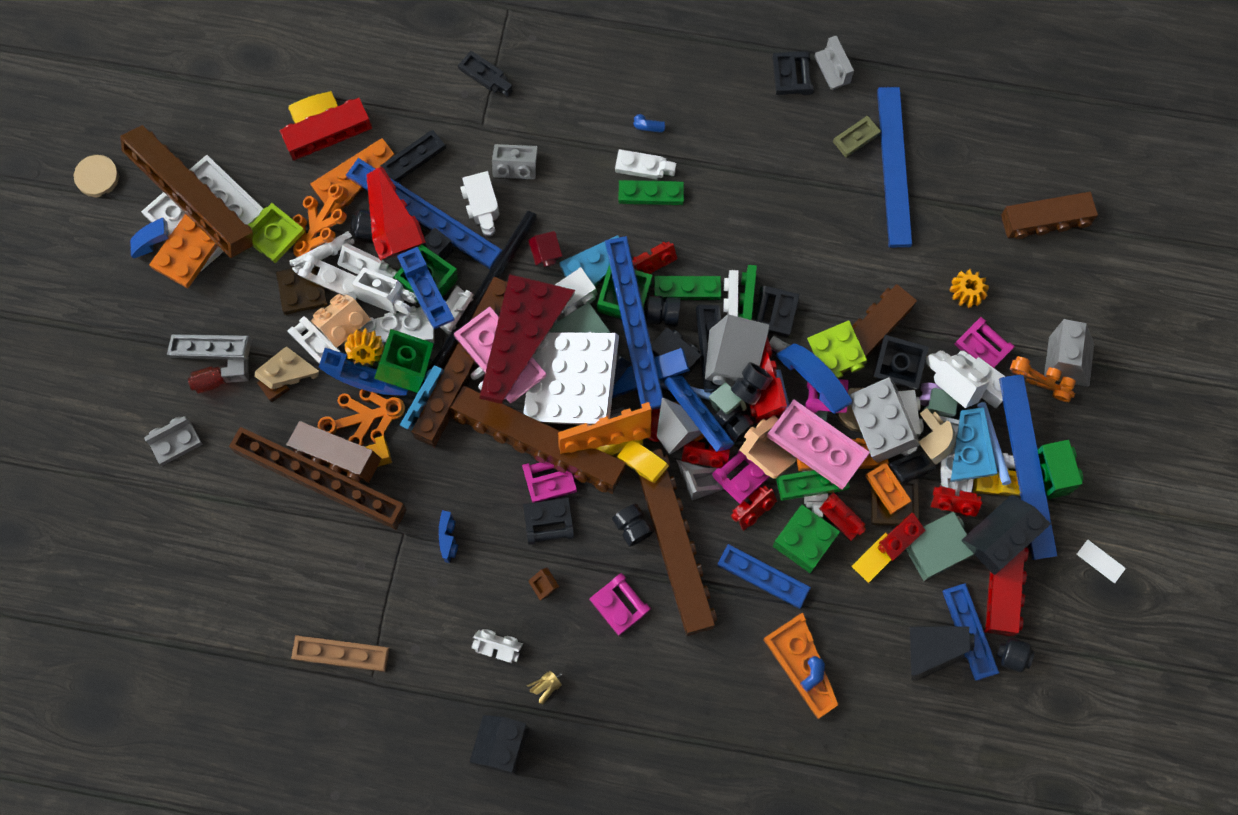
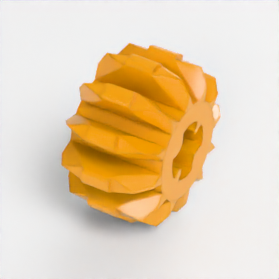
[950,269,989,308]
[345,328,384,366]

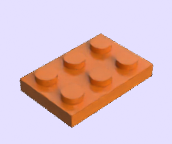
[149,214,218,289]

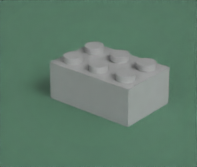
[849,377,920,463]

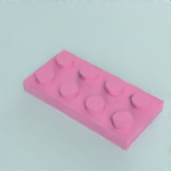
[454,307,547,404]
[767,400,870,490]

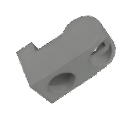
[221,359,249,383]

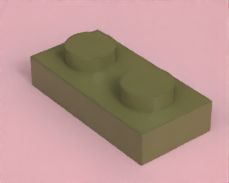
[833,116,881,158]

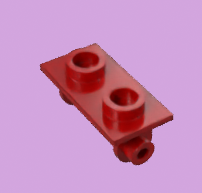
[632,242,677,274]
[682,441,730,468]
[731,485,777,531]
[930,485,982,517]
[819,492,866,541]
[877,513,926,561]

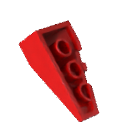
[367,167,426,260]
[748,337,787,423]

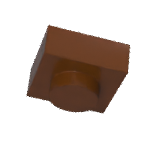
[257,381,290,402]
[528,567,559,601]

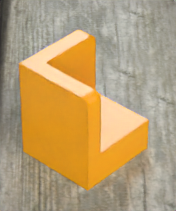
[365,436,392,467]

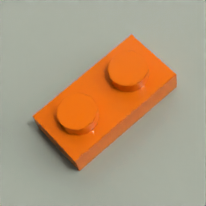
[866,463,911,514]

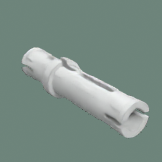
[290,231,354,273]

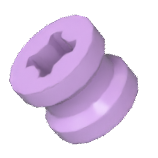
[919,383,943,407]

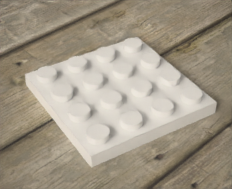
[141,155,263,271]
[524,332,619,425]

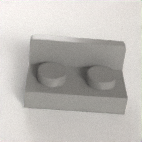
[815,36,854,90]
[492,144,538,179]
[144,416,203,466]

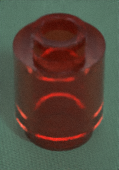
[188,366,224,394]

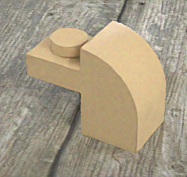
[919,409,956,465]

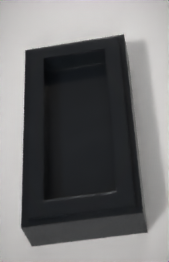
[888,450,936,485]

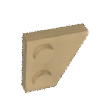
[255,346,319,389]

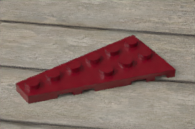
[479,274,575,404]

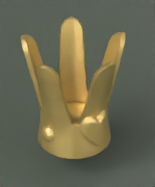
[527,671,562,705]

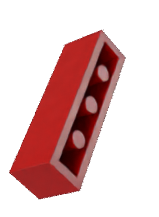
[279,98,372,161]
[985,548,1028,636]

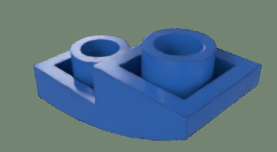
[130,218,169,259]
[439,510,458,563]

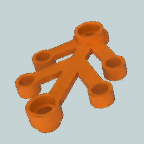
[293,184,348,257]
[1010,357,1076,402]
[318,389,405,446]

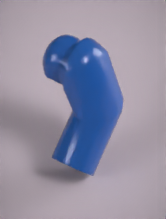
[633,114,665,132]
[800,656,825,693]

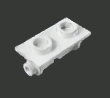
[440,286,473,335]
[472,629,523,663]

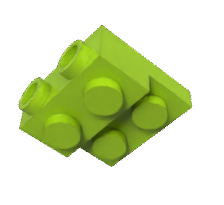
[248,203,305,263]
[807,320,867,379]

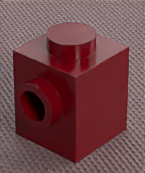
[528,231,562,267]

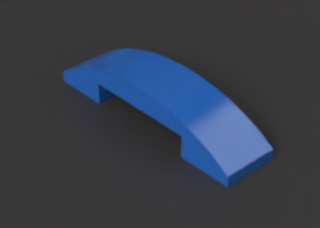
[397,247,455,329]
[776,344,852,414]
[319,348,408,395]

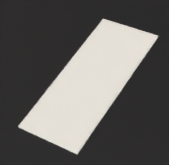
[1077,540,1126,583]

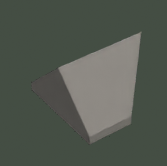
[657,397,702,455]
[676,459,724,501]

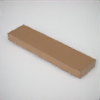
[291,635,390,672]

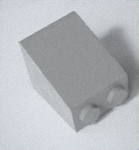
[705,314,769,386]
[1044,319,1094,387]

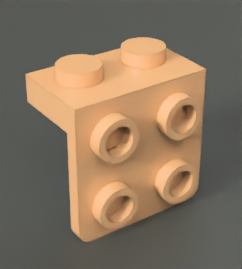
[311,294,371,348]
[740,415,796,479]

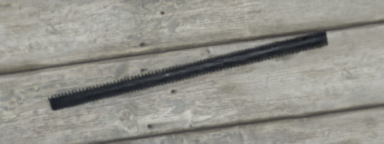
[415,211,537,394]

